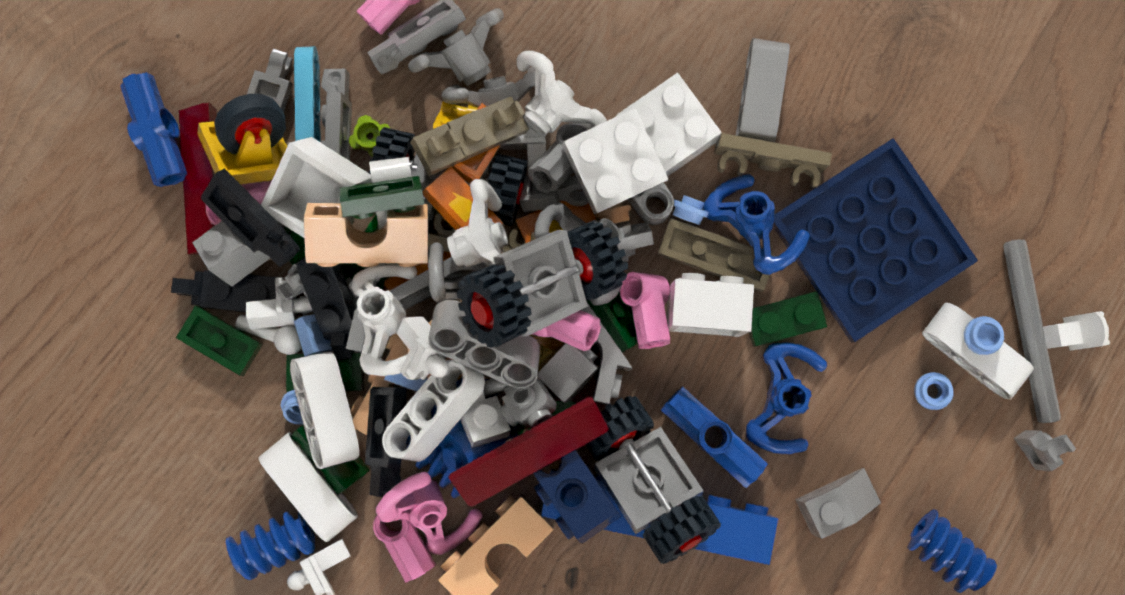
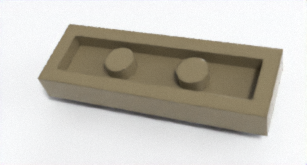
[657,218,776,292]

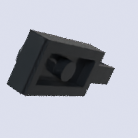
[201,168,300,267]
[296,259,356,360]
[171,270,277,312]
[365,387,407,497]

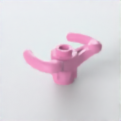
[376,472,483,555]

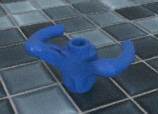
[703,174,810,275]
[746,342,827,454]

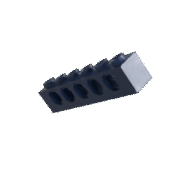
[484,378,621,544]

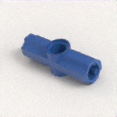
[120,72,188,187]
[660,386,768,488]

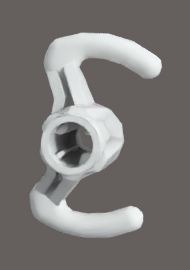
[517,51,607,136]
[447,179,508,268]
[352,263,417,376]

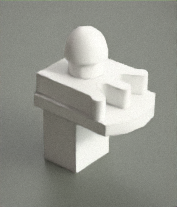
[500,126,546,173]
[246,277,313,329]
[1043,311,1110,351]
[396,316,449,380]
[287,539,351,595]

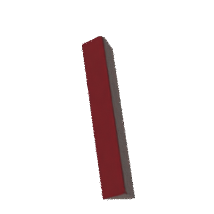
[179,102,217,255]
[448,397,608,507]

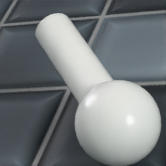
[235,315,302,355]

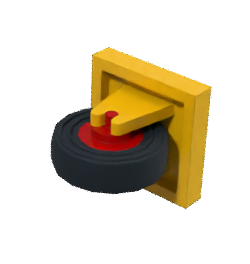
[198,93,287,184]

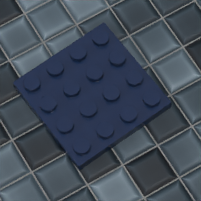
[773,138,978,343]

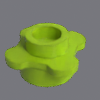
[349,115,390,157]

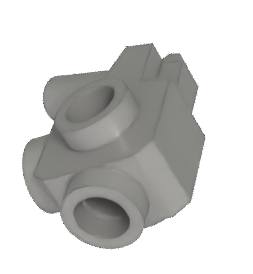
[483,378,557,428]

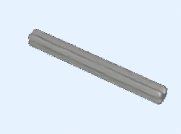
[1003,239,1061,423]

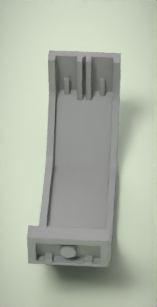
[346,257,632,405]

